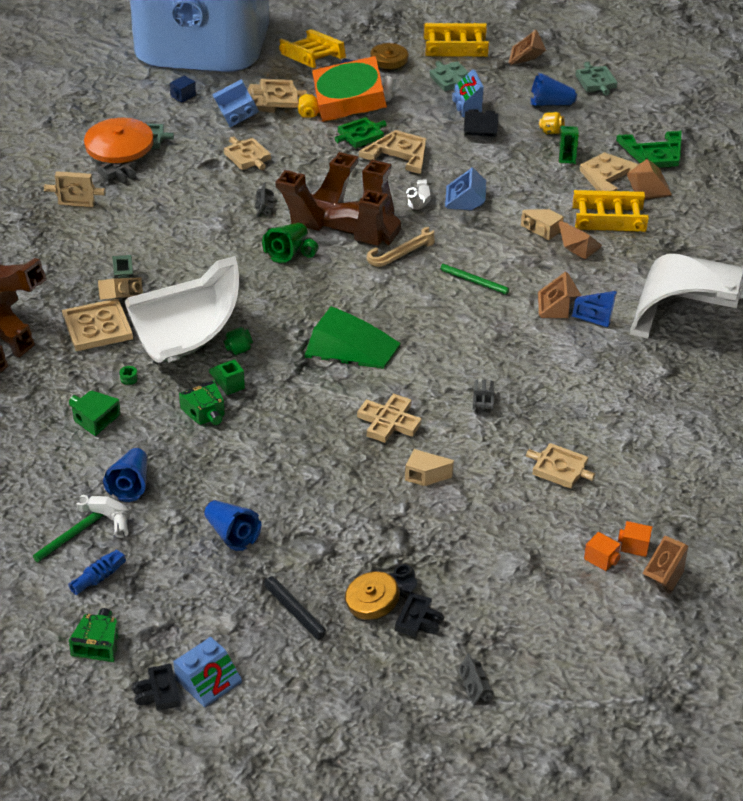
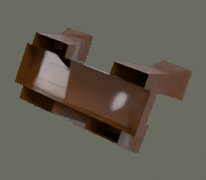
[275,152,401,246]
[0,258,47,373]

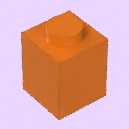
[618,521,652,557]
[584,532,621,571]

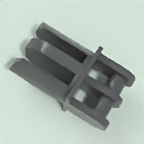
[473,379,494,411]

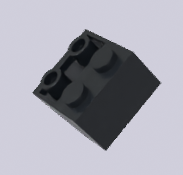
[463,109,499,137]

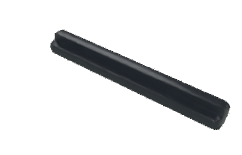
[264,576,326,639]

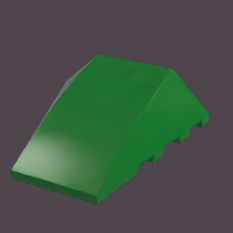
[305,306,401,369]

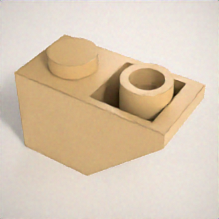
[521,209,564,240]
[98,278,143,300]
[405,449,454,486]

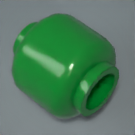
[223,326,254,355]

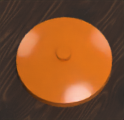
[84,118,154,163]

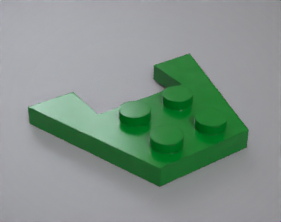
[616,131,682,168]

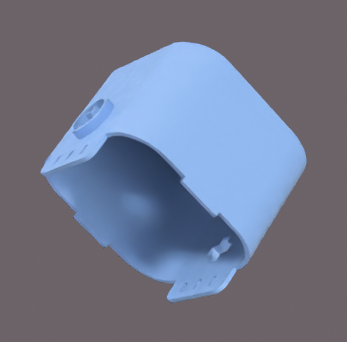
[130,0,269,72]

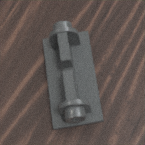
[254,183,274,217]
[458,653,493,706]

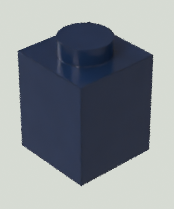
[170,75,196,103]

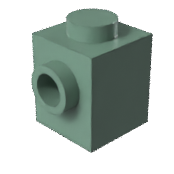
[112,255,133,278]

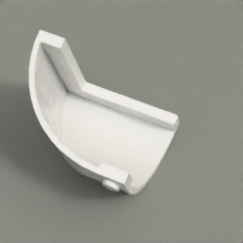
[629,254,743,339]
[125,256,239,363]

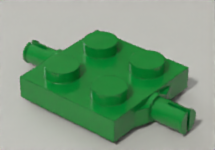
[334,117,387,148]

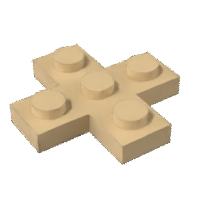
[357,394,422,443]

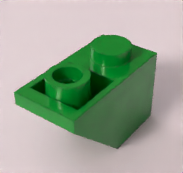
[209,359,245,395]

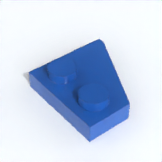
[572,291,617,327]

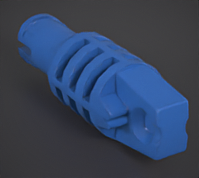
[68,550,126,595]

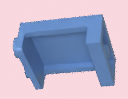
[212,79,259,127]

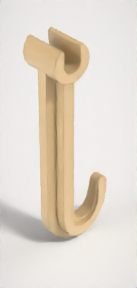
[367,227,435,267]

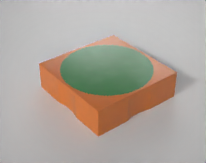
[312,56,387,122]

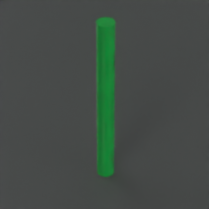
[440,264,509,295]
[33,512,104,562]

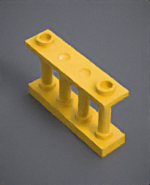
[424,23,489,57]
[279,29,346,68]
[572,190,649,232]

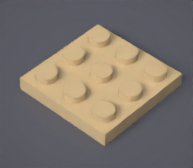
[62,298,133,351]

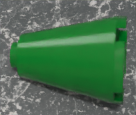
[262,223,308,263]

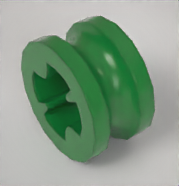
[300,239,319,258]
[119,366,138,385]

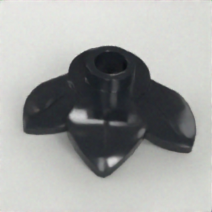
[389,564,418,597]

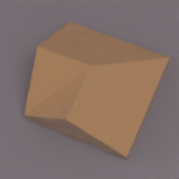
[509,30,546,65]
[627,159,672,200]
[559,220,602,259]
[538,272,582,318]
[642,536,689,591]

